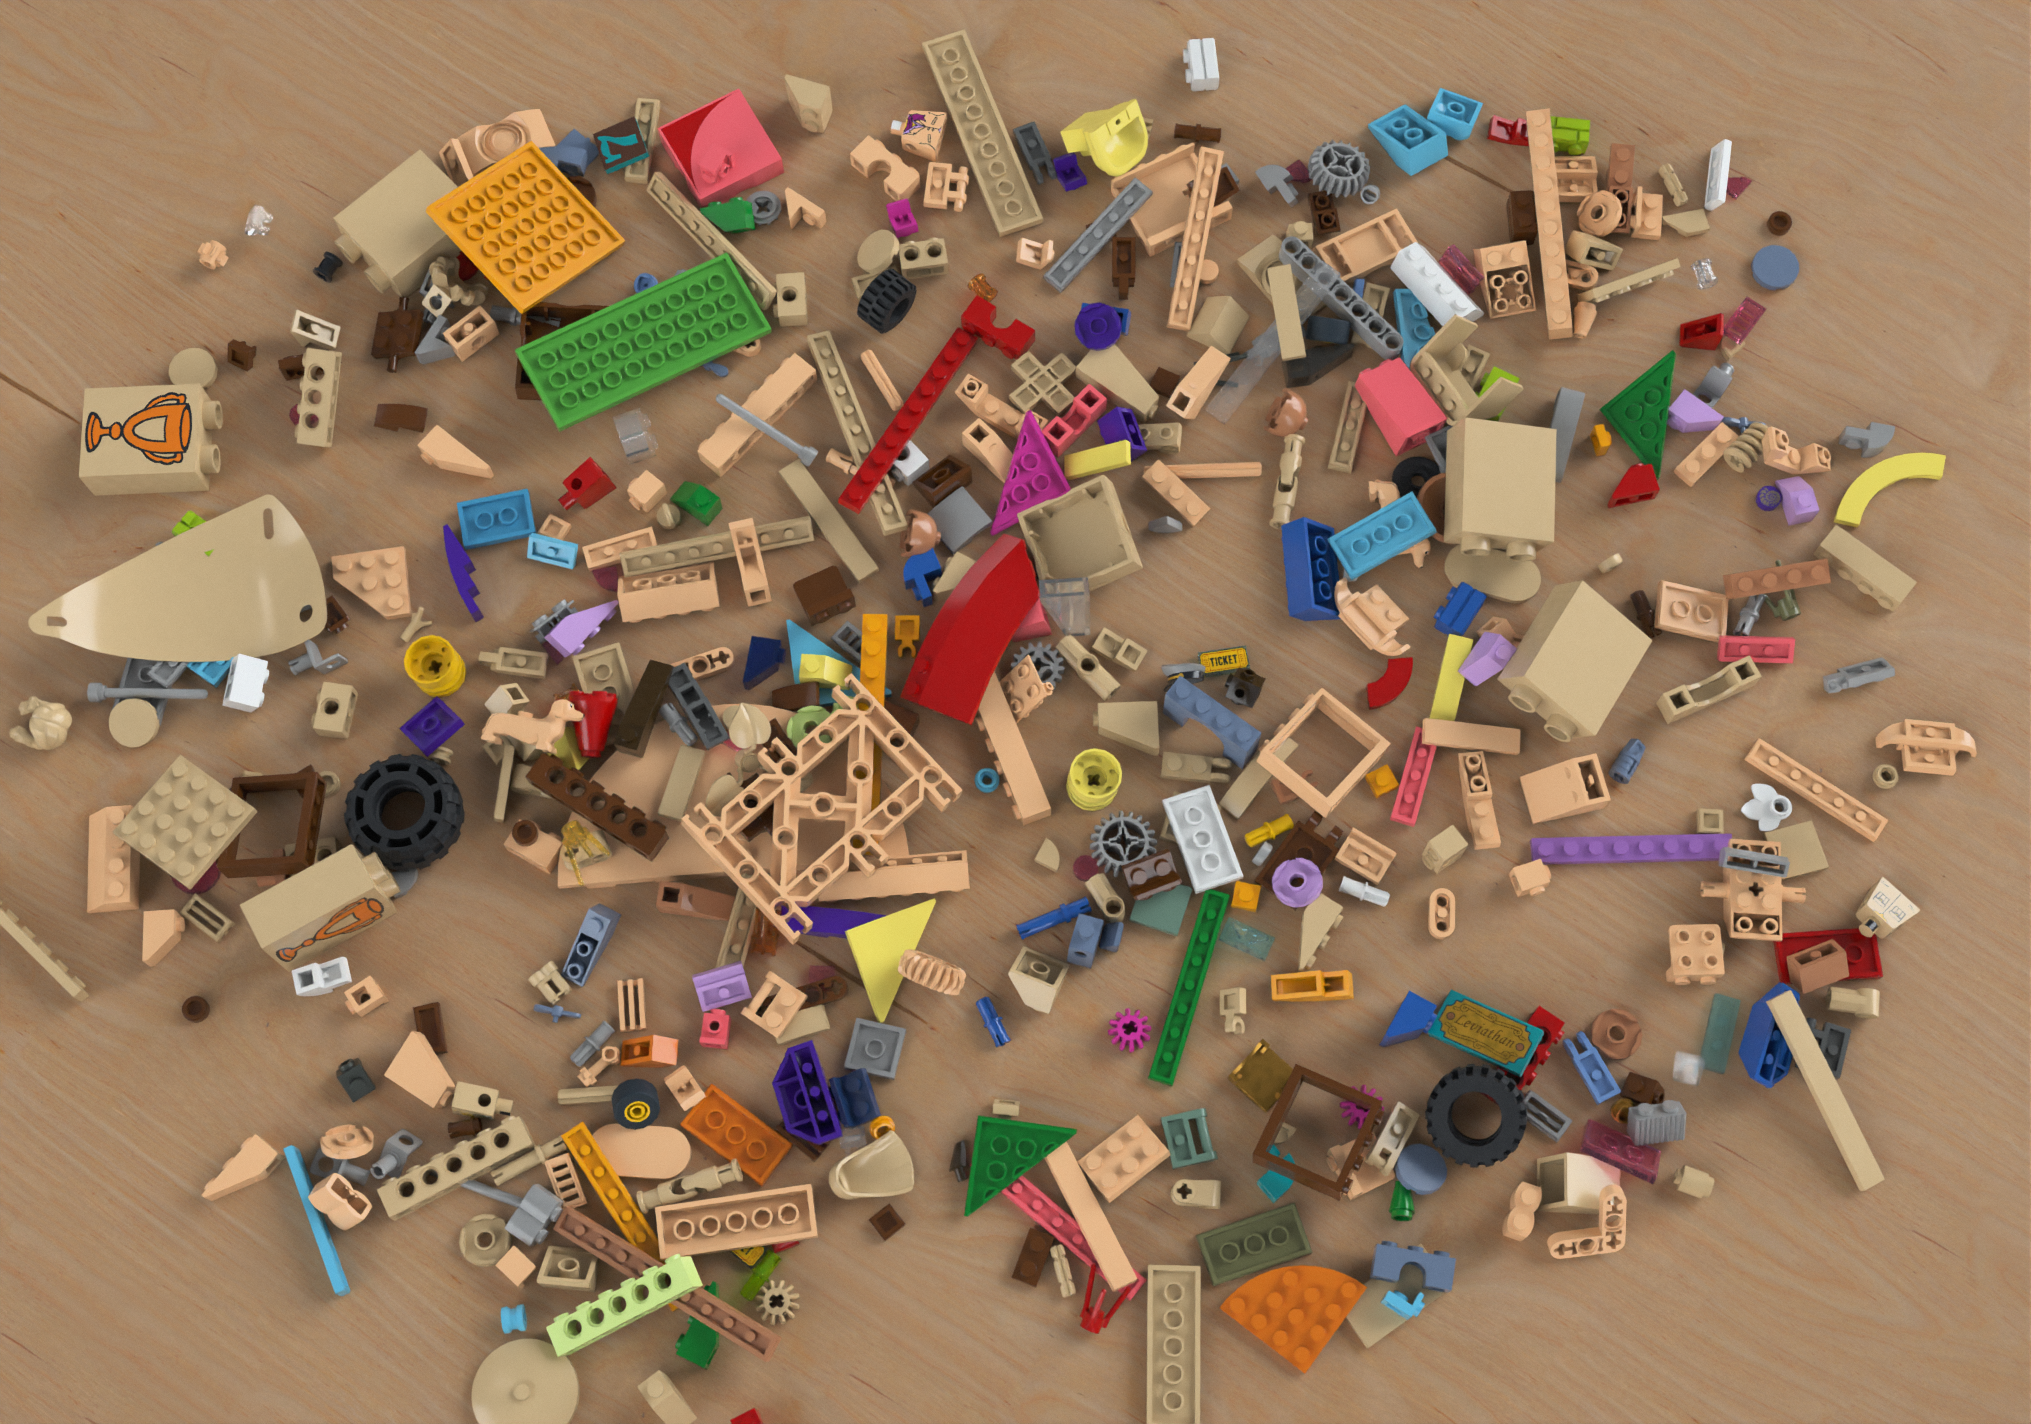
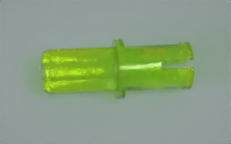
[740,1250,782,1301]

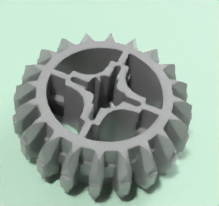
[1307,140,1370,198]
[1089,811,1157,878]

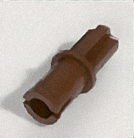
[1631,590,1662,638]

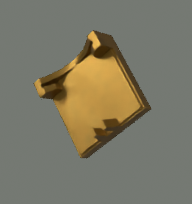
[1227,1039,1293,1114]

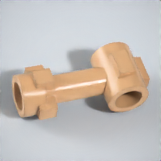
[577,1046,621,1088]

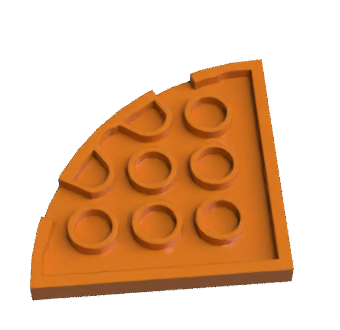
[1219,1265,1367,1374]

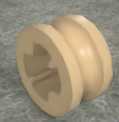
[429,746,453,765]

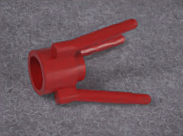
[1080,1263,1131,1334]

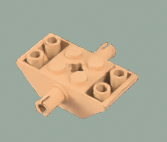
[1700,839,1806,941]

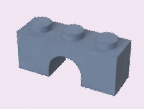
[1370,1241,1456,1293]

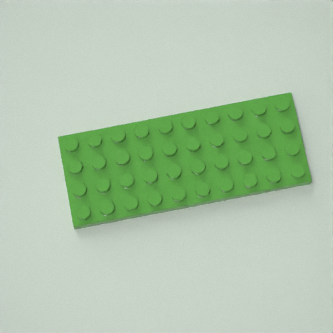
[515,252,772,432]

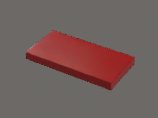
[1773,928,1883,985]

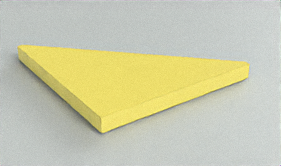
[845,898,936,1023]

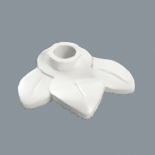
[1741,784,1792,832]

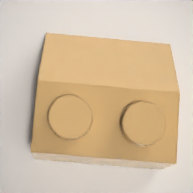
[785,74,833,133]

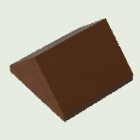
[912,455,972,508]

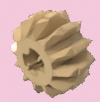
[755,1280,800,1325]

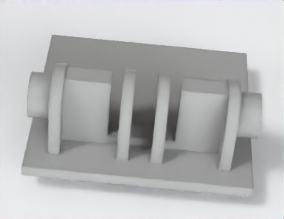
[530,599,578,644]

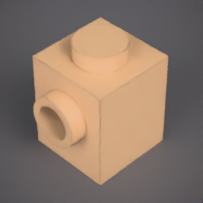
[627,470,667,513]
[1509,859,1551,897]

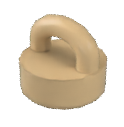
[656,503,681,530]

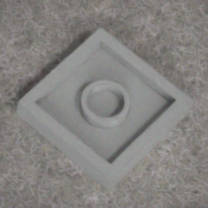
[844,1018,906,1080]

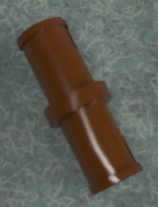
[1174,123,1221,143]

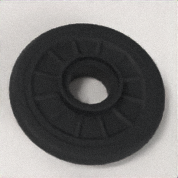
[1392,456,1441,498]

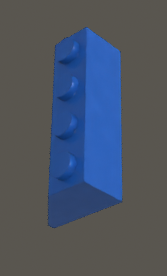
[1281,517,1341,621]

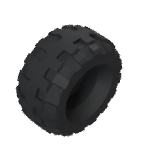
[344,754,465,872]

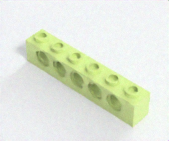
[546,1254,703,1357]

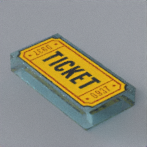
[1197,646,1250,678]

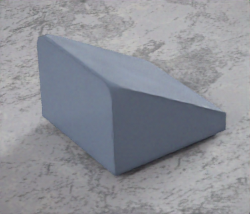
[1099,922,1124,952]

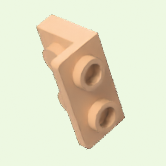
[1630,186,1663,240]

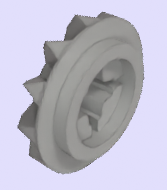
[746,191,781,226]

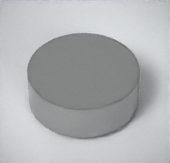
[1251,841,1273,866]

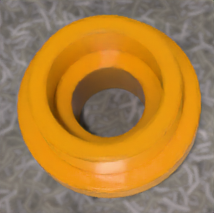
[869,1116,895,1139]

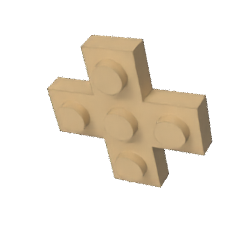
[1009,351,1076,417]

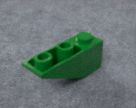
[675,1281,719,1370]

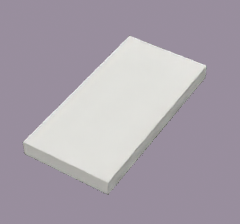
[1162,785,1243,894]

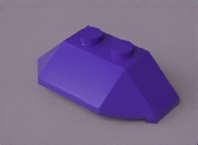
[772,1040,843,1145]

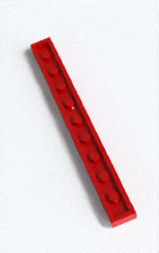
[838,327,978,514]

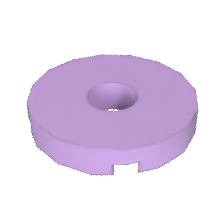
[1272,858,1323,907]

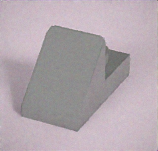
[415,315,455,365]

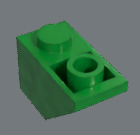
[700,197,755,234]

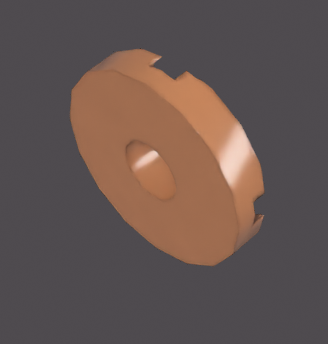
[1590,1008,1643,1060]

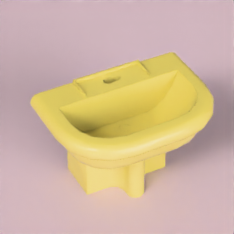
[1061,99,1148,177]

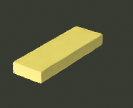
[1064,440,1131,480]

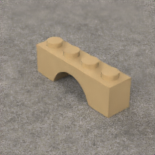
[1656,655,1762,724]

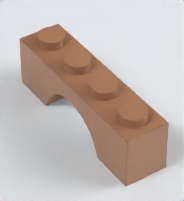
[1723,559,1831,599]

